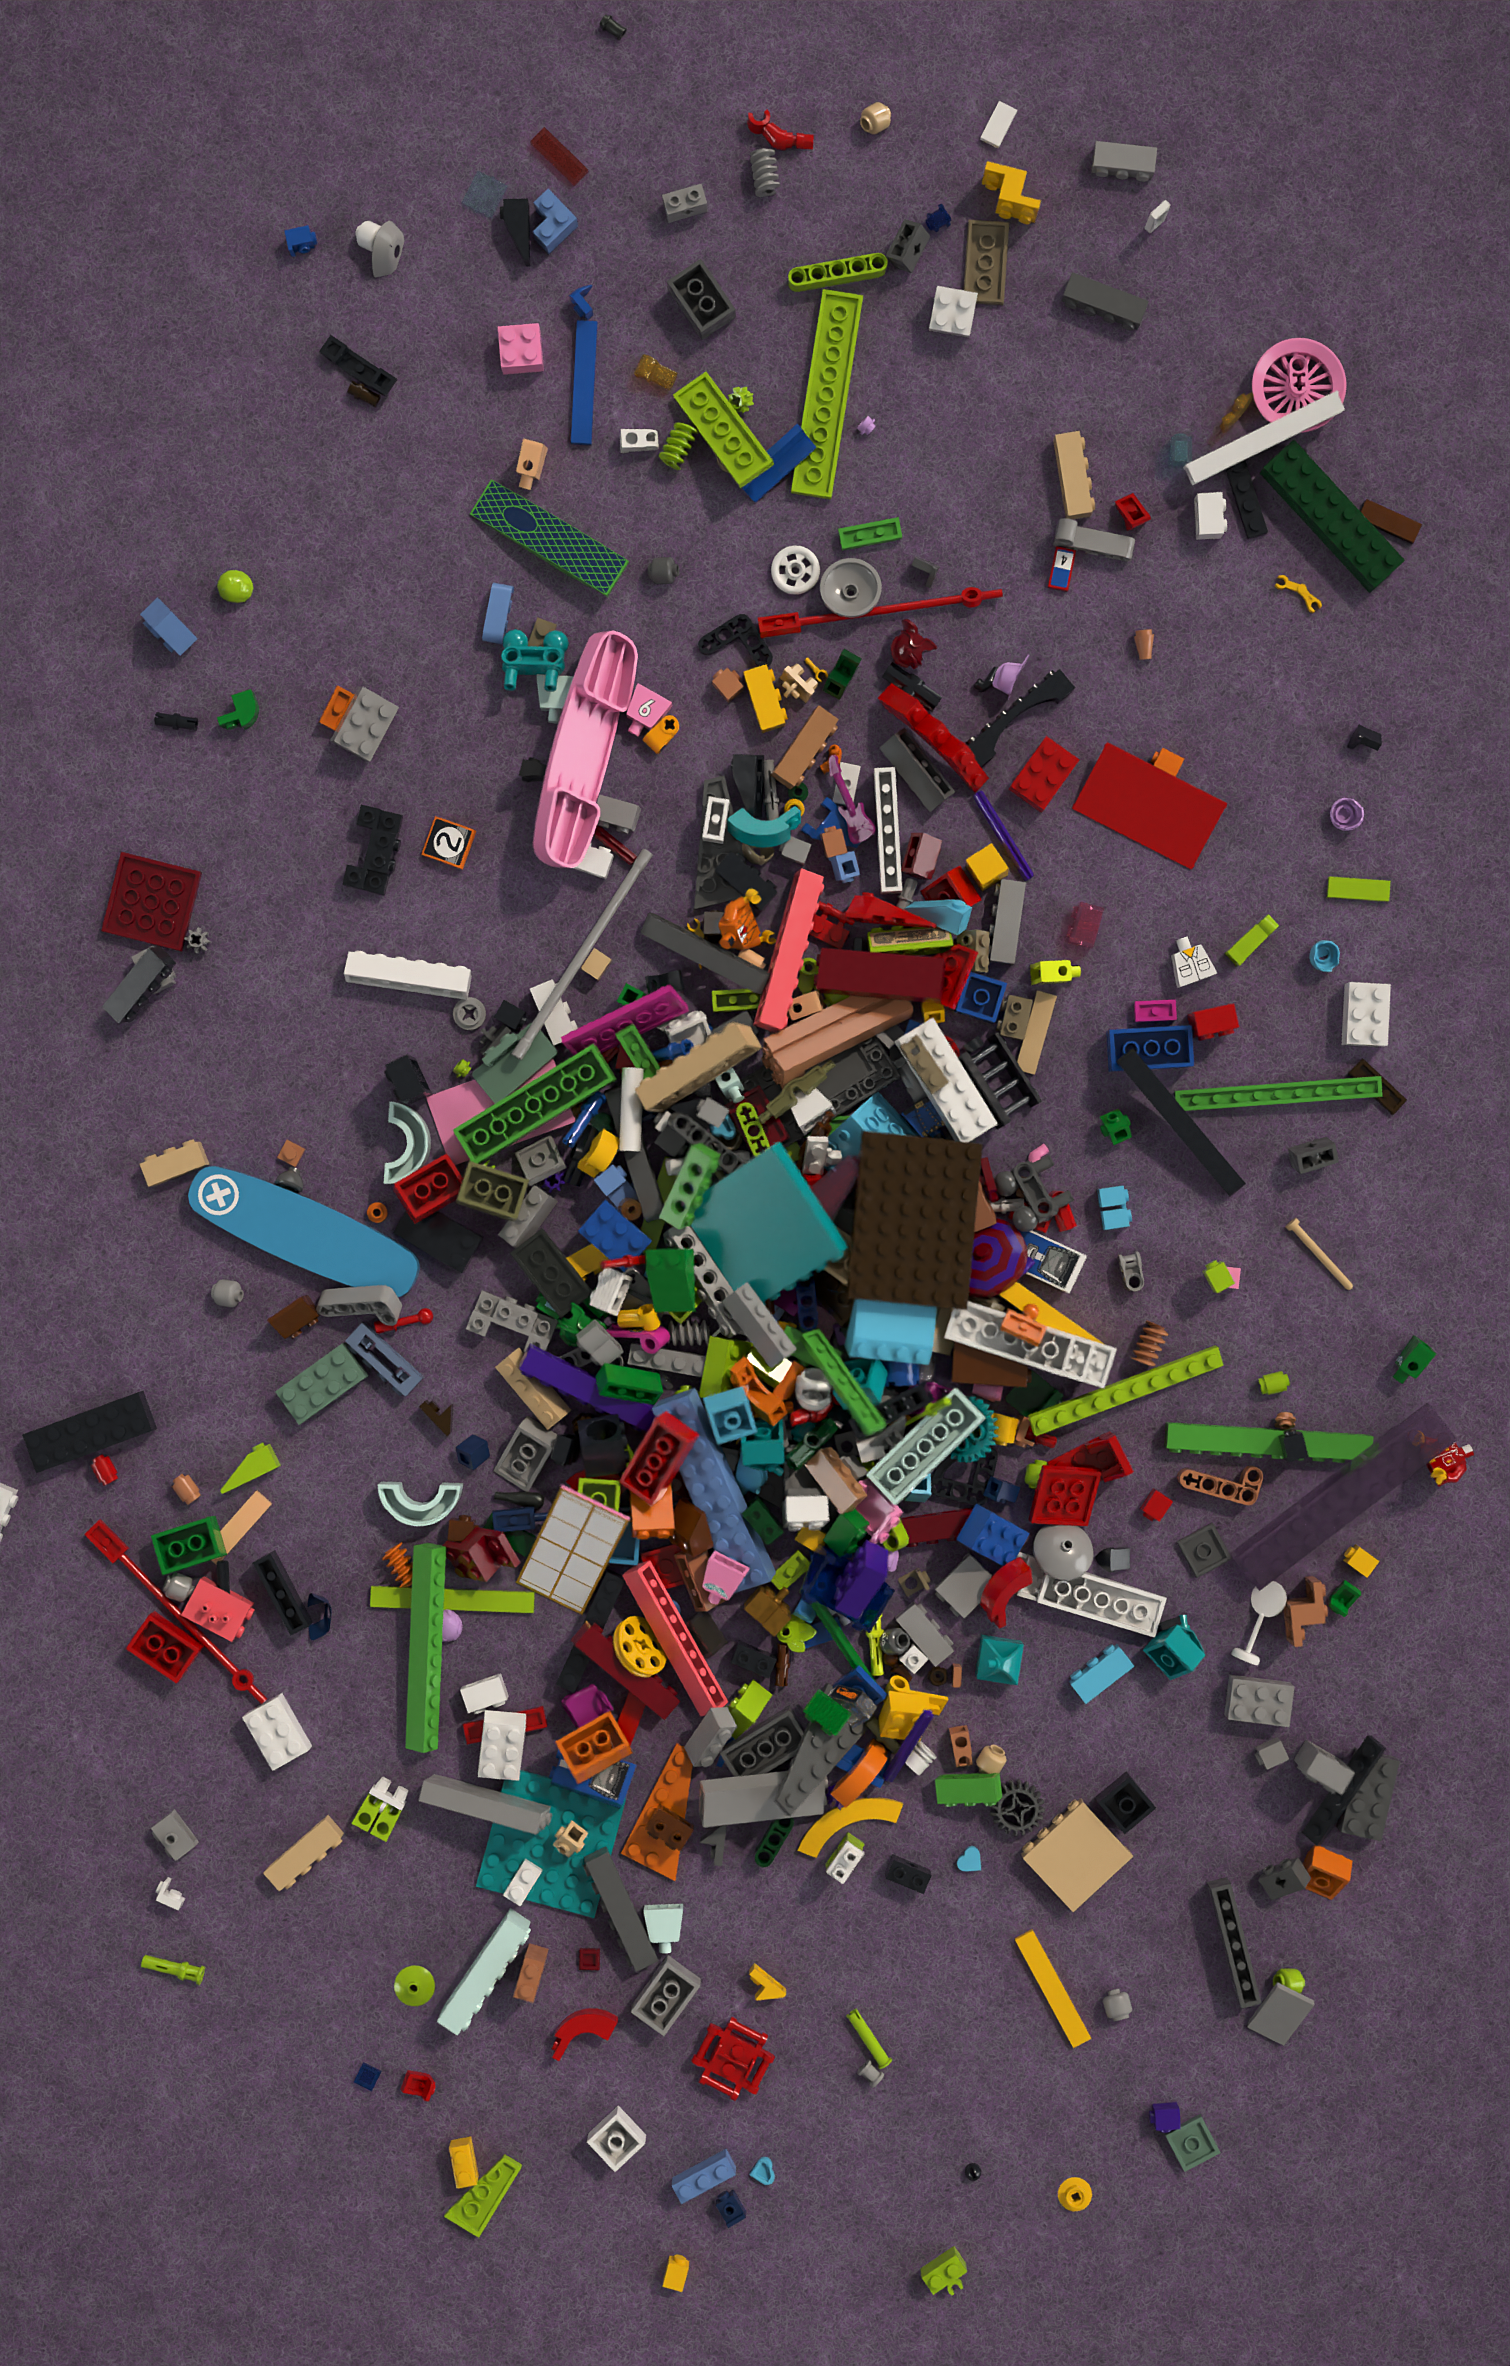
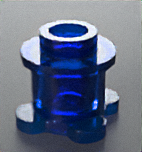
[925,204,952,232]

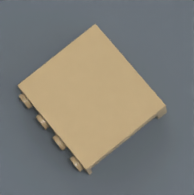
[1021,1798,1133,1912]

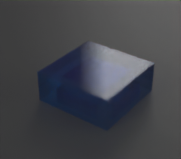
[354,2062,381,2091]

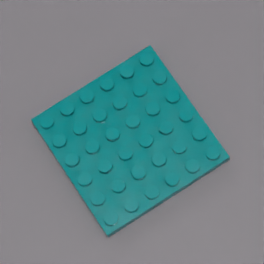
[476,1770,626,1918]

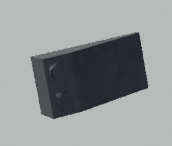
[393,1211,484,1273]

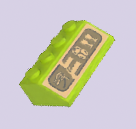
[867,926,953,956]

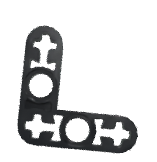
[698,614,773,667]

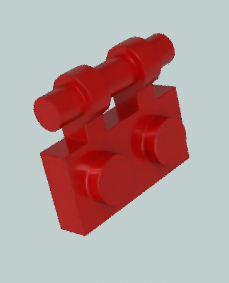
[809,901,855,949]

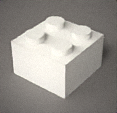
[929,286,978,338]
[782,1496,829,1531]
[587,2105,646,2172]

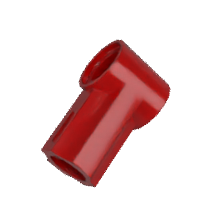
[1048,1190,1077,1232]

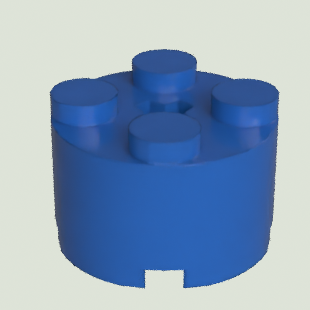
[880,1360,920,1386]

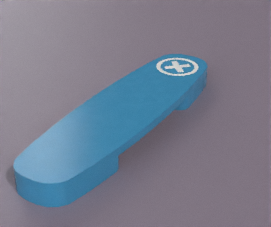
[188,1166,420,1297]

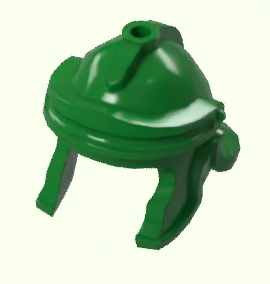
[556,1302,607,1347]

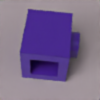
[1149,2102,1181,2133]

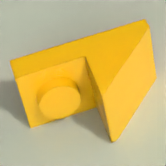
[749,1963,786,2000]

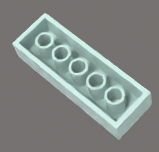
[866,1388,986,1505]
[437,1908,531,2035]

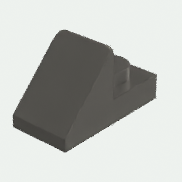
[700,1825,727,1866]

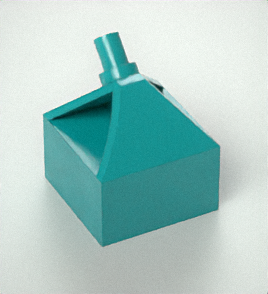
[833,1358,888,1409]
[741,1420,784,1476]
[1143,1615,1205,1680]
[975,1635,1024,1685]

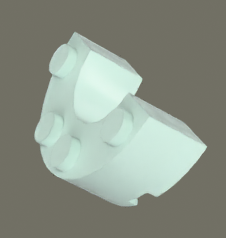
[384,1102,431,1184]
[378,1482,463,1526]

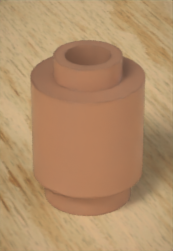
[172,1474,201,1505]

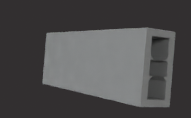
[699,1771,828,1827]
[419,1774,552,1834]

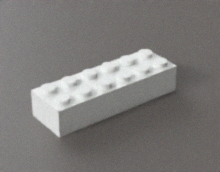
[894,1018,998,1142]

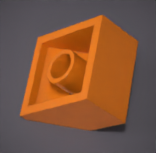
[1303,1845,1353,1900]

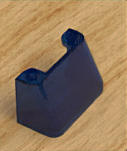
[799,1544,895,1633]

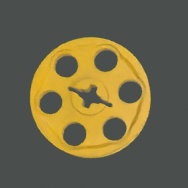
[613,1616,667,1677]

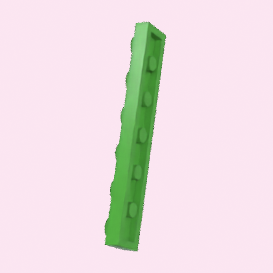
[800,1328,886,1436]

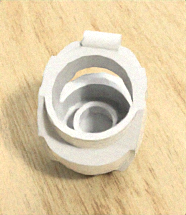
[795,1368,833,1411]

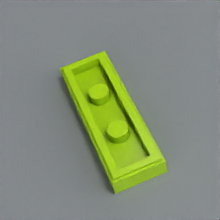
[1327,877,1391,902]

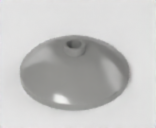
[820,558,882,618]
[1033,1524,1093,1581]

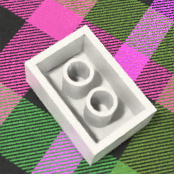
[1342,982,1391,1047]
[242,1693,312,1771]
[478,1710,526,1781]

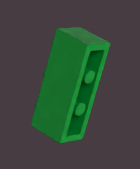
[596,1363,663,1405]

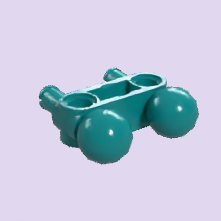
[501,629,569,692]

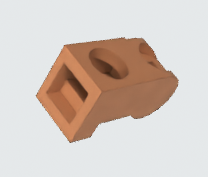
[949,1725,973,1767]

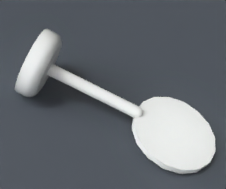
[1231,1580,1287,1665]

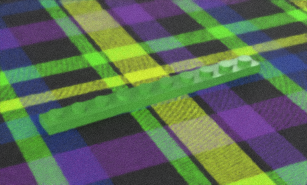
[1174,1076,1382,1111]

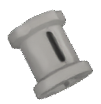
[857,2059,884,2088]

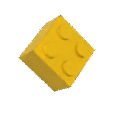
[878,1691,930,1742]

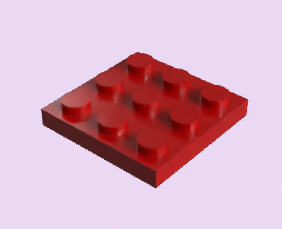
[1029,1465,1102,1526]

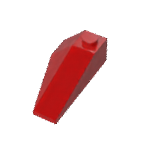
[845,892,937,929]

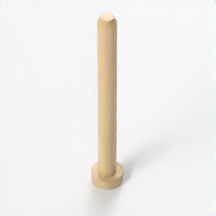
[1285,1218,1353,1290]

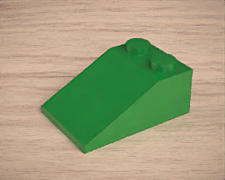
[646,1249,695,1312]

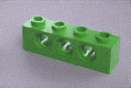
[659,1143,721,1230]

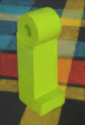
[1224,914,1279,967]

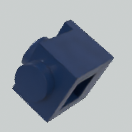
[984,1476,1021,1504]
[716,2190,746,2228]

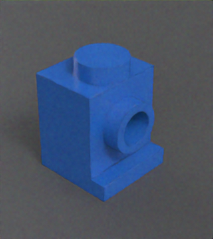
[284,225,318,257]

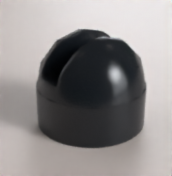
[965,2163,981,2181]

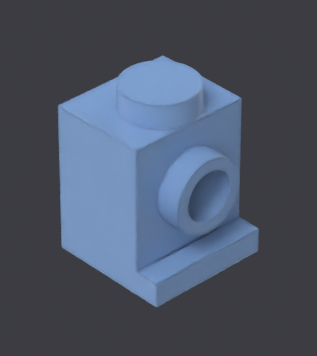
[828,851,860,884]

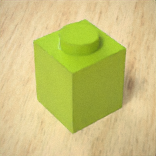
[1202,1260,1235,1293]

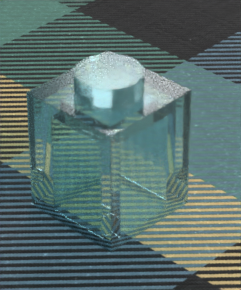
[1169,433,1192,466]

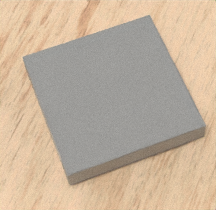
[515,1135,566,1186]

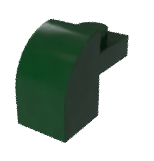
[822,649,862,700]

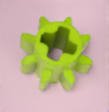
[728,387,754,413]

